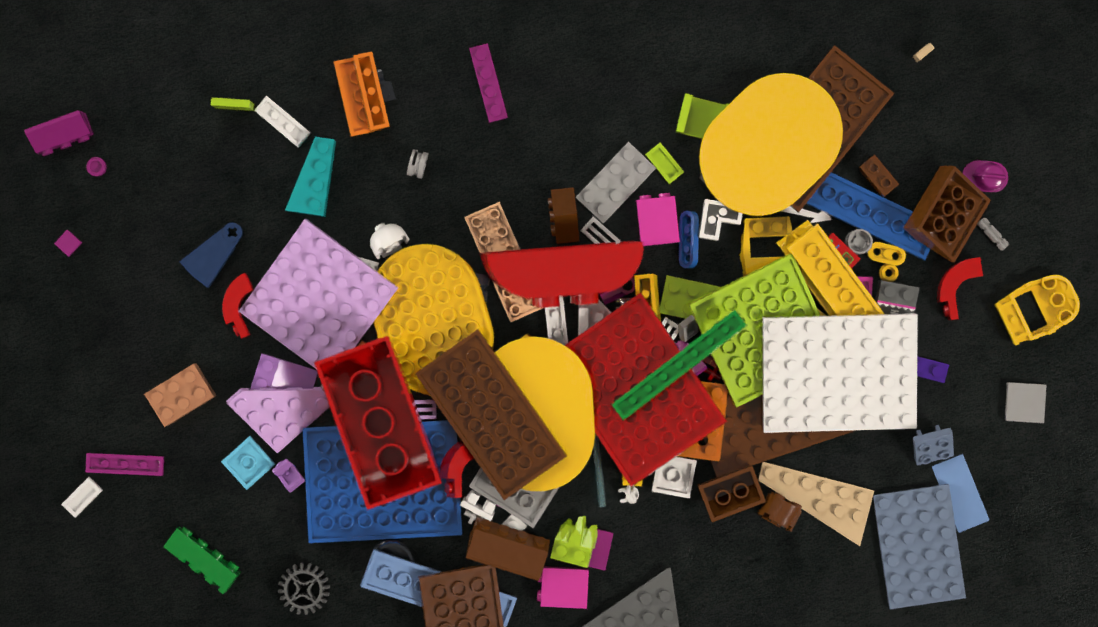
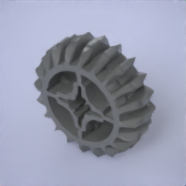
[278,563,330,615]

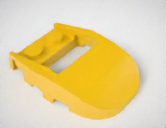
[740,216,792,276]
[994,275,1080,345]

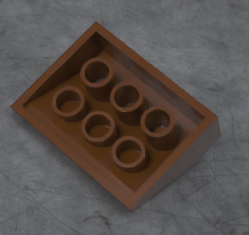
[904,166,991,262]

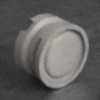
[407,149,428,179]

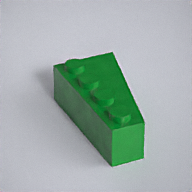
[164,527,241,594]

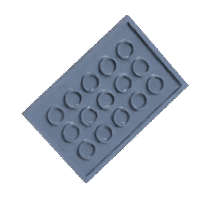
[873,484,966,609]

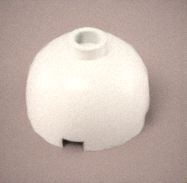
[370,223,410,259]

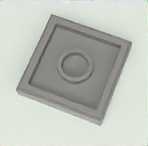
[1005,382,1046,423]

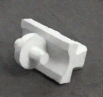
[460,490,496,524]

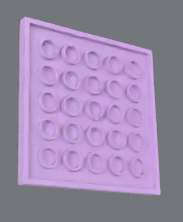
[239,219,399,368]

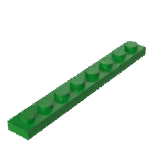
[612,310,748,420]

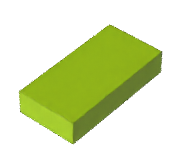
[645,143,684,184]

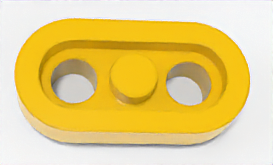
[867,242,906,266]

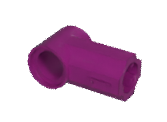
[599,278,635,305]

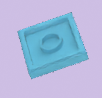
[221,436,275,490]

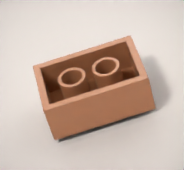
[144,363,216,427]

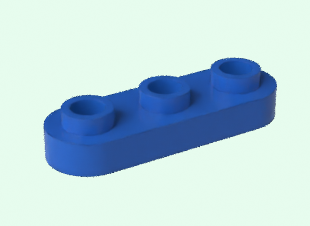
[679,211,699,268]

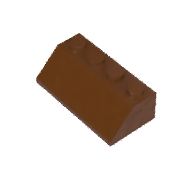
[466,517,550,581]

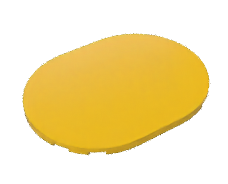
[699,73,843,216]
[373,244,494,396]
[495,337,595,491]

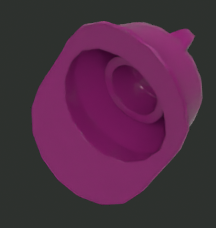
[963,160,1008,192]

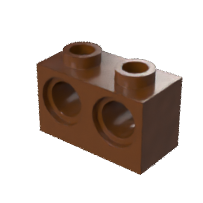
[857,155,899,197]

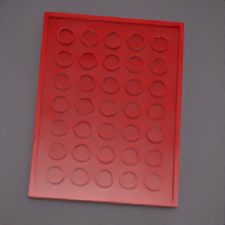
[565,293,728,487]

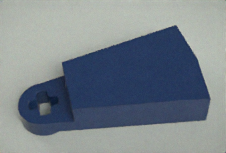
[180,223,243,288]

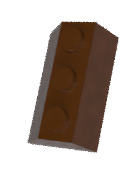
[697,465,766,522]

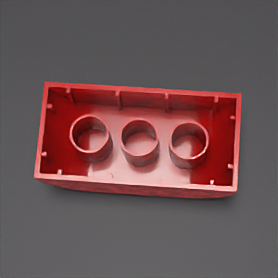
[480,241,643,308]
[314,336,441,510]

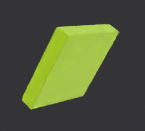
[211,98,254,111]

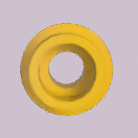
[879,264,898,282]

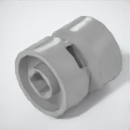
[845,229,873,255]

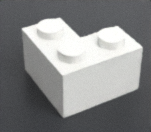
[699,199,742,241]

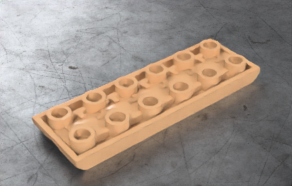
[464,202,542,322]

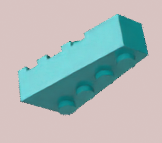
[285,137,336,217]

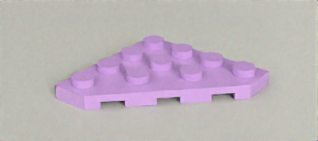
[226,387,330,453]

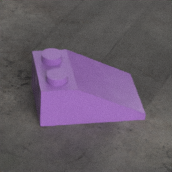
[250,354,318,389]

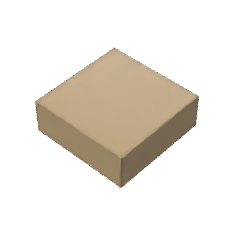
[913,43,934,62]

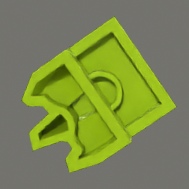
[550,516,598,568]

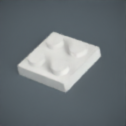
[652,457,697,498]

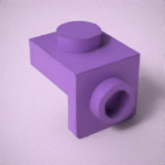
[272,459,305,493]

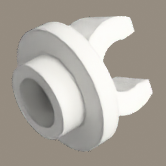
[618,485,639,504]

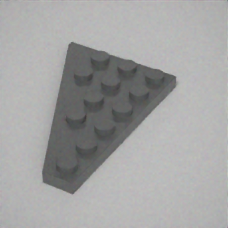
[582,567,679,627]

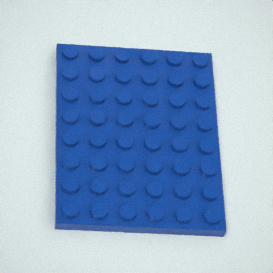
[303,420,462,543]

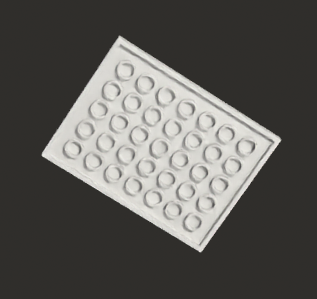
[762,313,917,433]

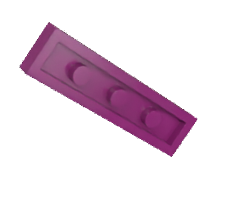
[469,43,508,123]
[86,453,164,476]

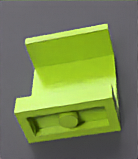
[676,94,729,139]

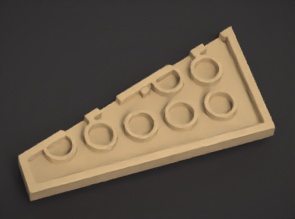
[758,462,874,546]

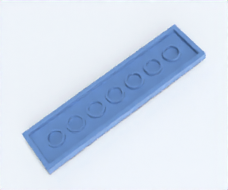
[360,549,517,627]

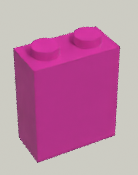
[636,193,680,246]
[537,566,589,609]

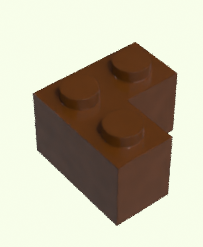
[548,187,580,244]

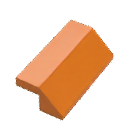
[333,52,390,137]

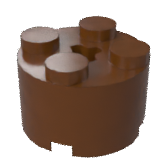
[757,492,802,532]

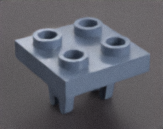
[913,425,954,465]

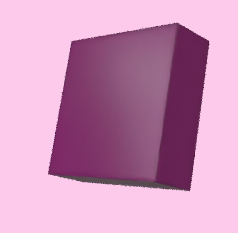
[54,230,82,257]

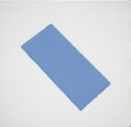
[932,454,989,533]

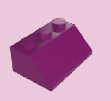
[24,110,93,156]

